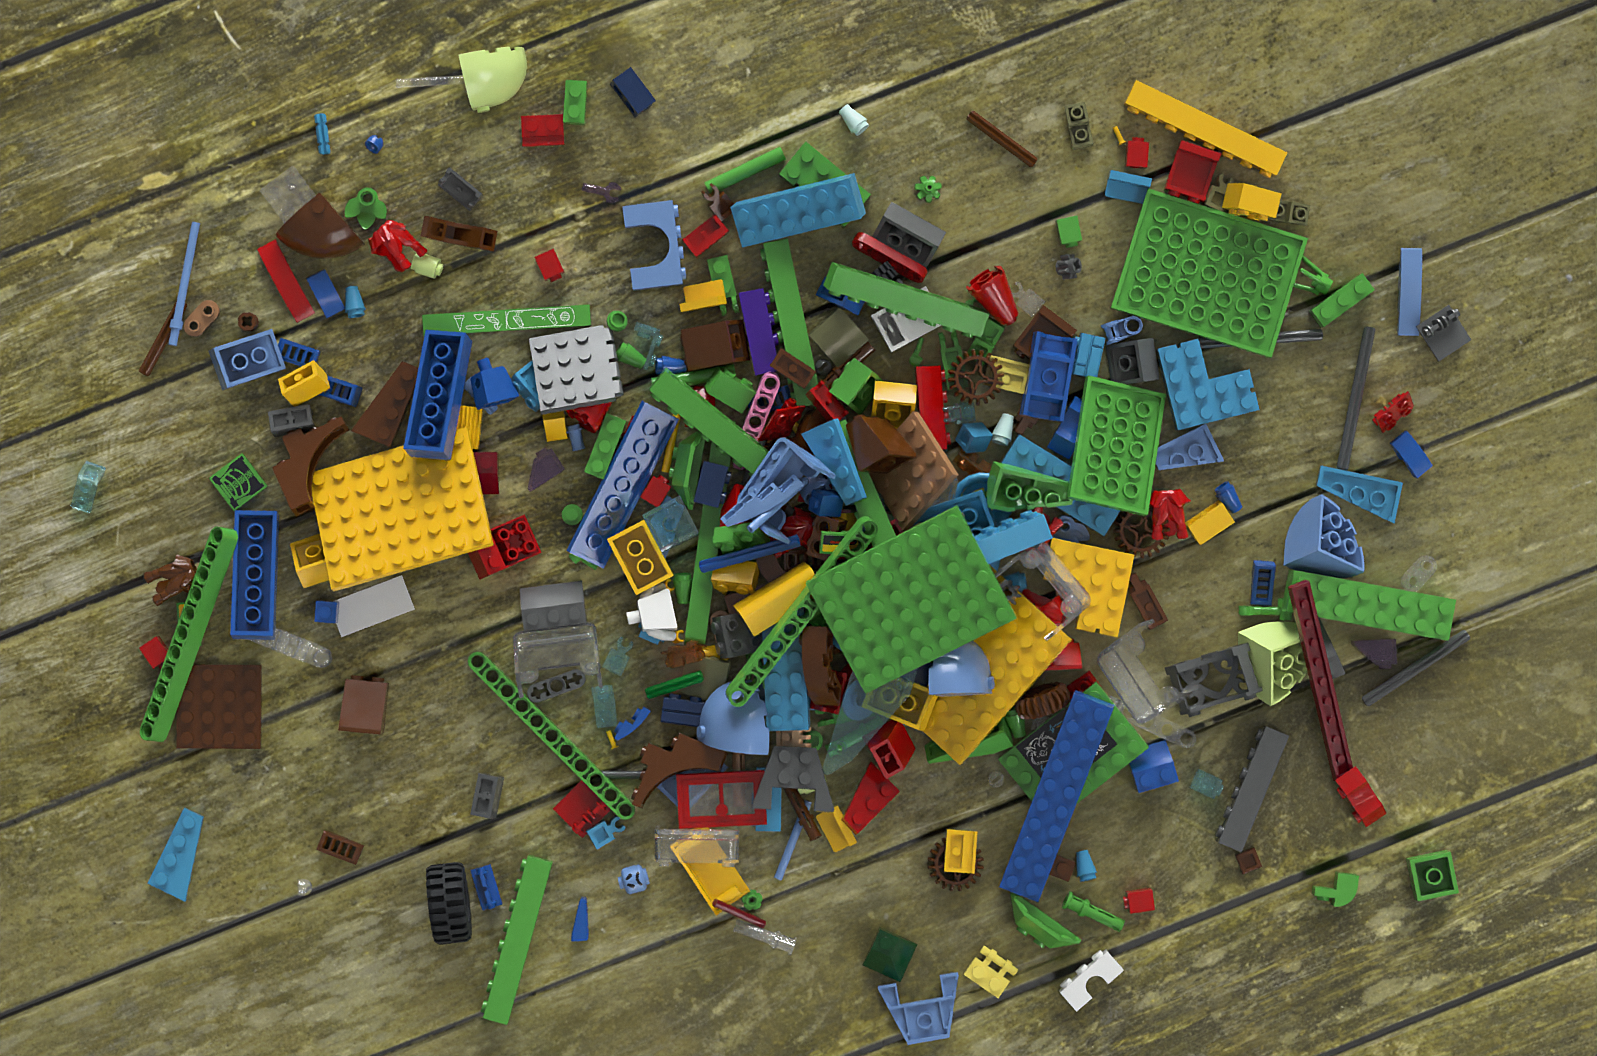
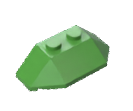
[668,430,705,510]
[1010,892,1081,948]

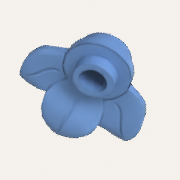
[1048,515,1090,544]

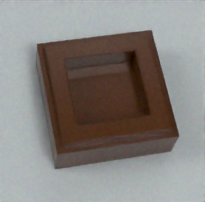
[1235,847,1262,875]

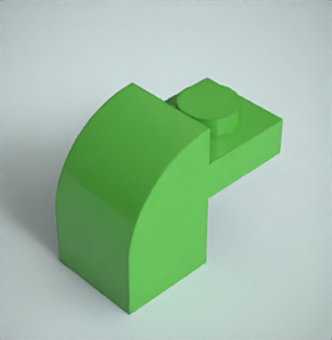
[1312,872,1359,907]

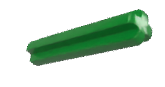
[645,671,704,699]

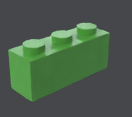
[1309,273,1375,328]
[584,413,627,480]

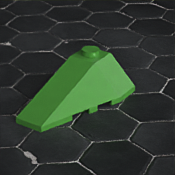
[987,461,1073,512]
[924,717,1013,764]

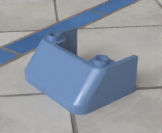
[737,438,836,545]

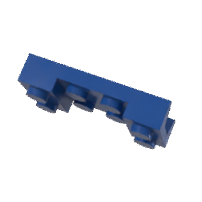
[1020,331,1078,422]

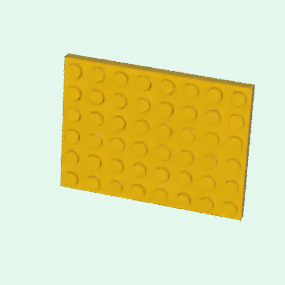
[312,427,494,591]
[923,564,1072,765]

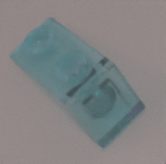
[634,322,663,370]
[71,461,106,513]
[591,684,618,728]

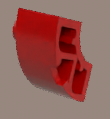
[1335,766,1387,827]

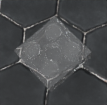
[260,165,316,223]

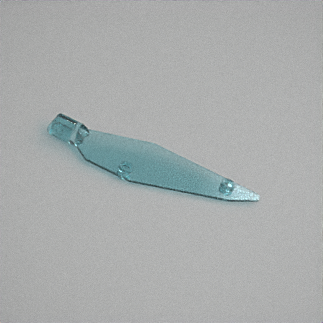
[822,668,918,775]

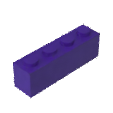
[739,288,779,376]

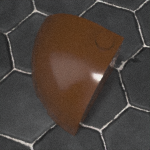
[275,192,365,259]

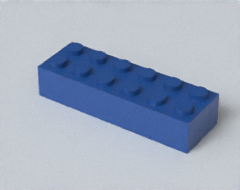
[403,330,472,460]
[230,510,279,640]

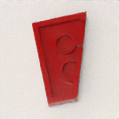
[842,762,900,835]

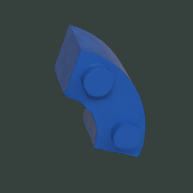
[1047,396,1082,459]

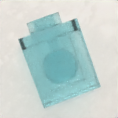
[1189,769,1224,799]

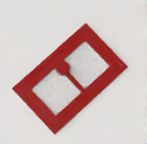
[676,770,767,829]

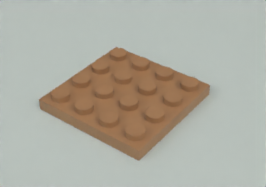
[869,411,958,531]

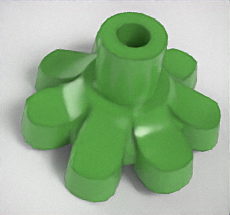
[914,176,942,203]

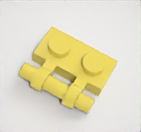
[964,946,1018,998]

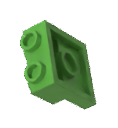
[712,522,770,555]

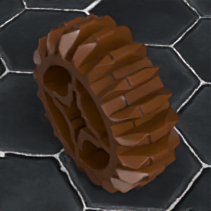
[947,349,1004,406]
[1113,505,1170,558]
[1014,682,1071,720]
[927,837,984,891]

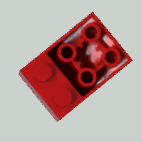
[468,514,542,580]

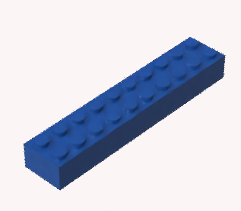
[999,690,1114,902]

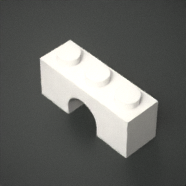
[1059,950,1124,1012]

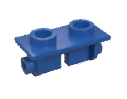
[471,864,502,910]

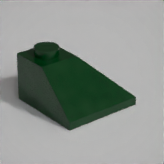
[862,927,917,982]

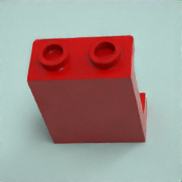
[1164,140,1221,204]

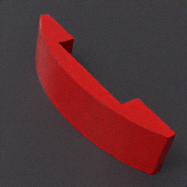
[257,239,315,323]

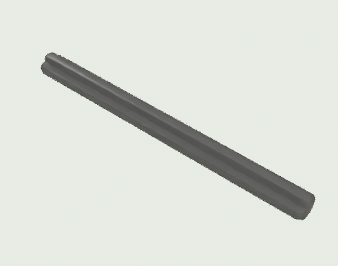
[1337,326,1375,470]

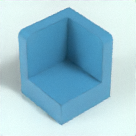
[955,422,993,453]

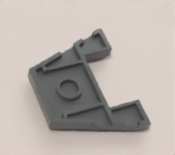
[752,746,834,812]

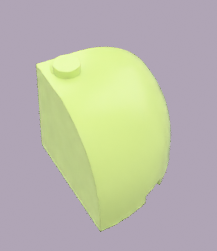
[459,47,527,113]
[1238,621,1307,706]

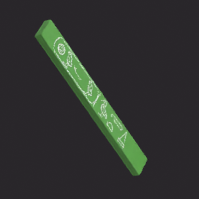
[422,304,591,336]

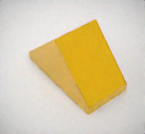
[543,411,568,442]

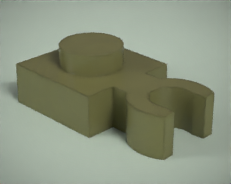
[1203,173,1234,212]

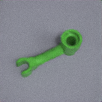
[1239,598,1292,620]

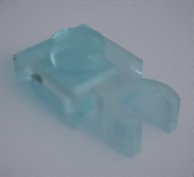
[943,402,976,424]
[602,637,633,677]

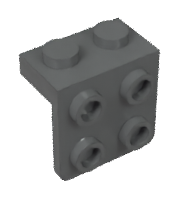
[711,613,763,659]

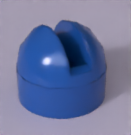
[365,135,383,154]

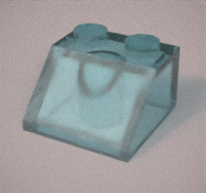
[642,495,700,552]

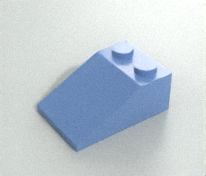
[209,329,286,390]

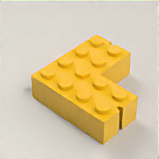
[1042,538,1134,638]

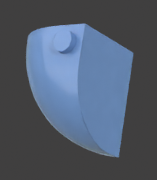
[1283,494,1364,579]
[929,641,995,697]
[696,680,769,755]

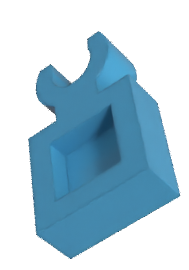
[586,816,626,849]

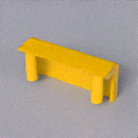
[733,562,815,637]
[670,827,750,916]

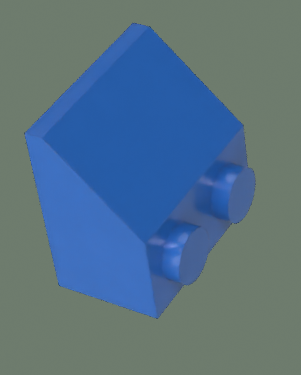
[1129,740,1179,793]

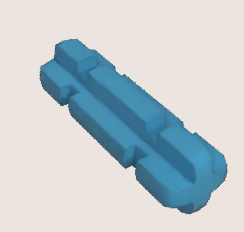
[314,113,330,155]

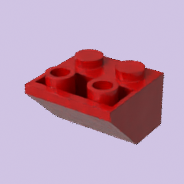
[862,720,916,779]

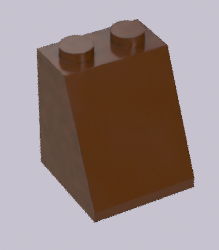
[680,319,750,371]
[846,415,917,474]
[338,675,389,735]

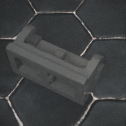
[438,167,483,211]
[268,404,315,437]
[470,773,504,819]

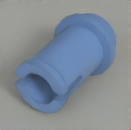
[566,424,585,451]

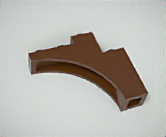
[272,416,349,517]
[631,733,728,809]

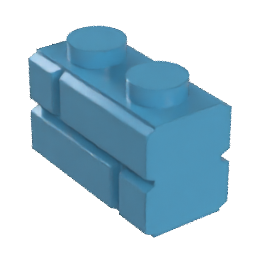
[1072,333,1106,377]

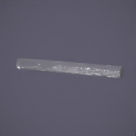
[396,75,465,88]

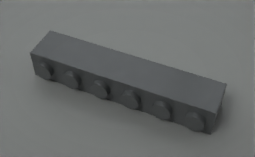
[1215,726,1289,852]

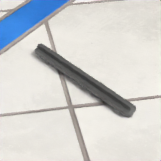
[1199,329,1323,349]
[1362,630,1470,706]

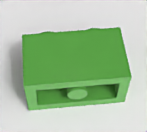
[563,80,588,125]
[704,366,756,413]

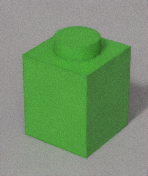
[1055,216,1082,248]

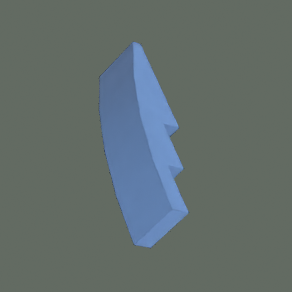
[1397,248,1422,336]
[720,474,804,527]

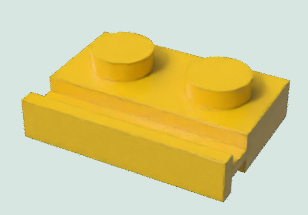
[944,829,978,874]

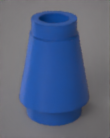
[655,355,686,374]
[1214,481,1243,514]

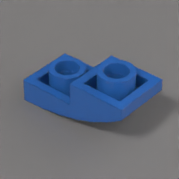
[306,269,345,318]
[1390,430,1433,478]
[613,706,651,740]

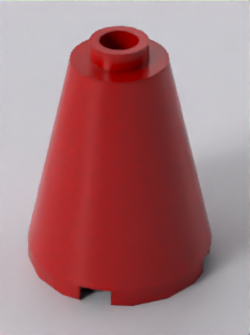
[966,266,1019,326]
[565,402,613,433]

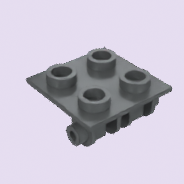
[1416,305,1471,362]

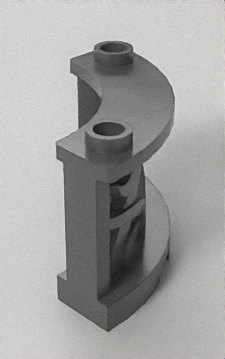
[1165,643,1263,717]

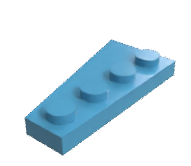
[801,418,867,506]
[1316,466,1403,524]
[147,808,204,902]

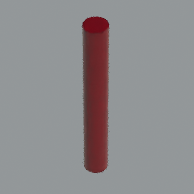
[712,899,766,928]

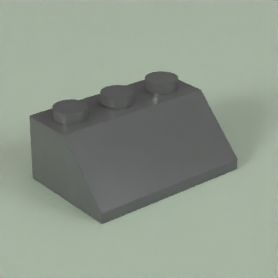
[872,202,946,268]
[520,581,587,631]

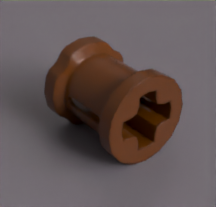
[238,312,259,332]

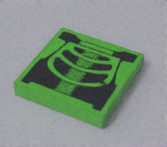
[209,453,268,512]

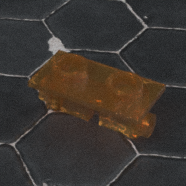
[953,449,992,475]
[660,641,707,669]

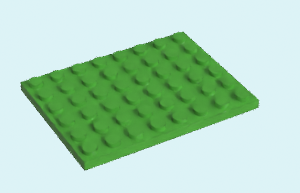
[1111,188,1308,358]
[806,505,1017,694]

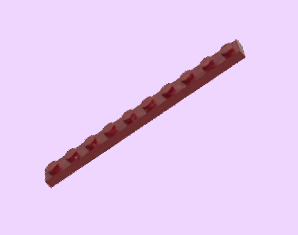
[1288,580,1353,781]

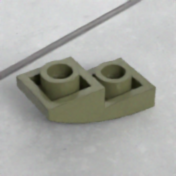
[1064,102,1094,150]
[1268,200,1310,226]

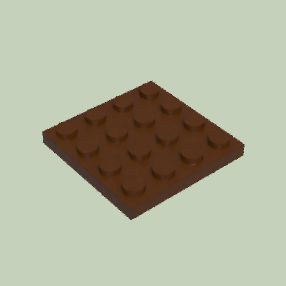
[176,664,262,749]

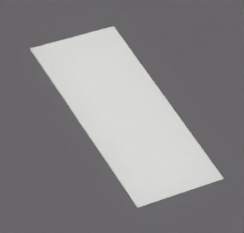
[333,575,415,637]

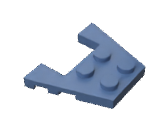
[878,972,959,1045]

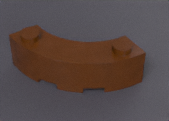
[799,626,842,706]

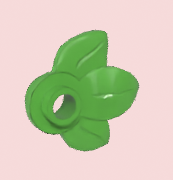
[345,188,387,230]

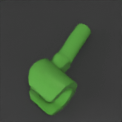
[909,337,924,367]
[569,554,598,570]

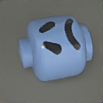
[618,864,650,894]

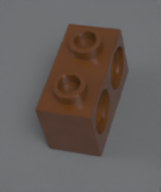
[806,515,848,561]

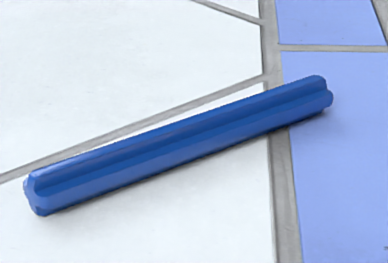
[699,535,801,573]

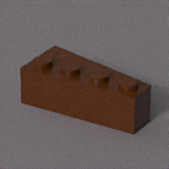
[351,361,418,447]

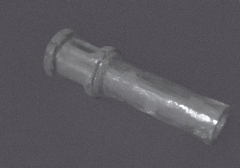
[733,919,797,955]

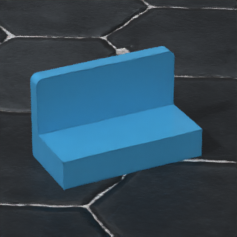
[1105,170,1152,204]

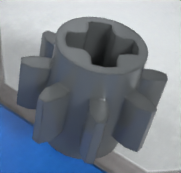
[1055,254,1082,280]
[1000,580,1021,605]

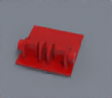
[1372,391,1414,433]
[758,398,806,441]
[553,780,611,838]

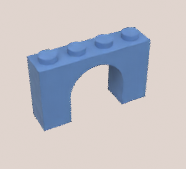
[622,200,687,291]

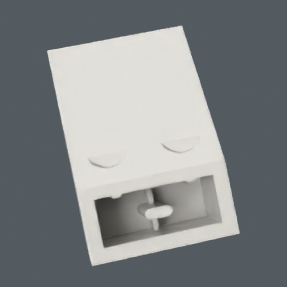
[871,286,941,353]

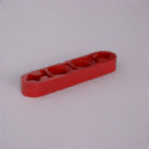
[852,232,928,283]

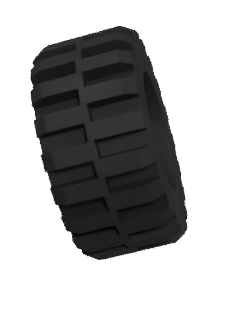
[426,862,472,945]

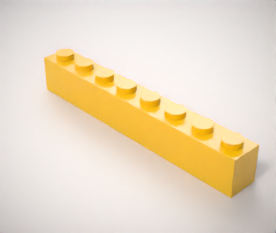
[1124,80,1287,178]

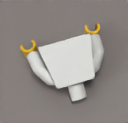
[626,579,684,644]

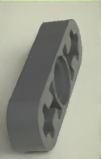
[527,669,586,702]

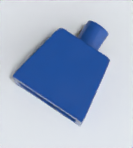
[470,358,519,410]

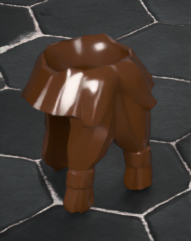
[144,555,197,606]

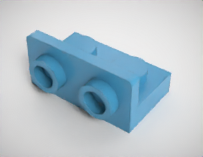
[511,361,540,412]

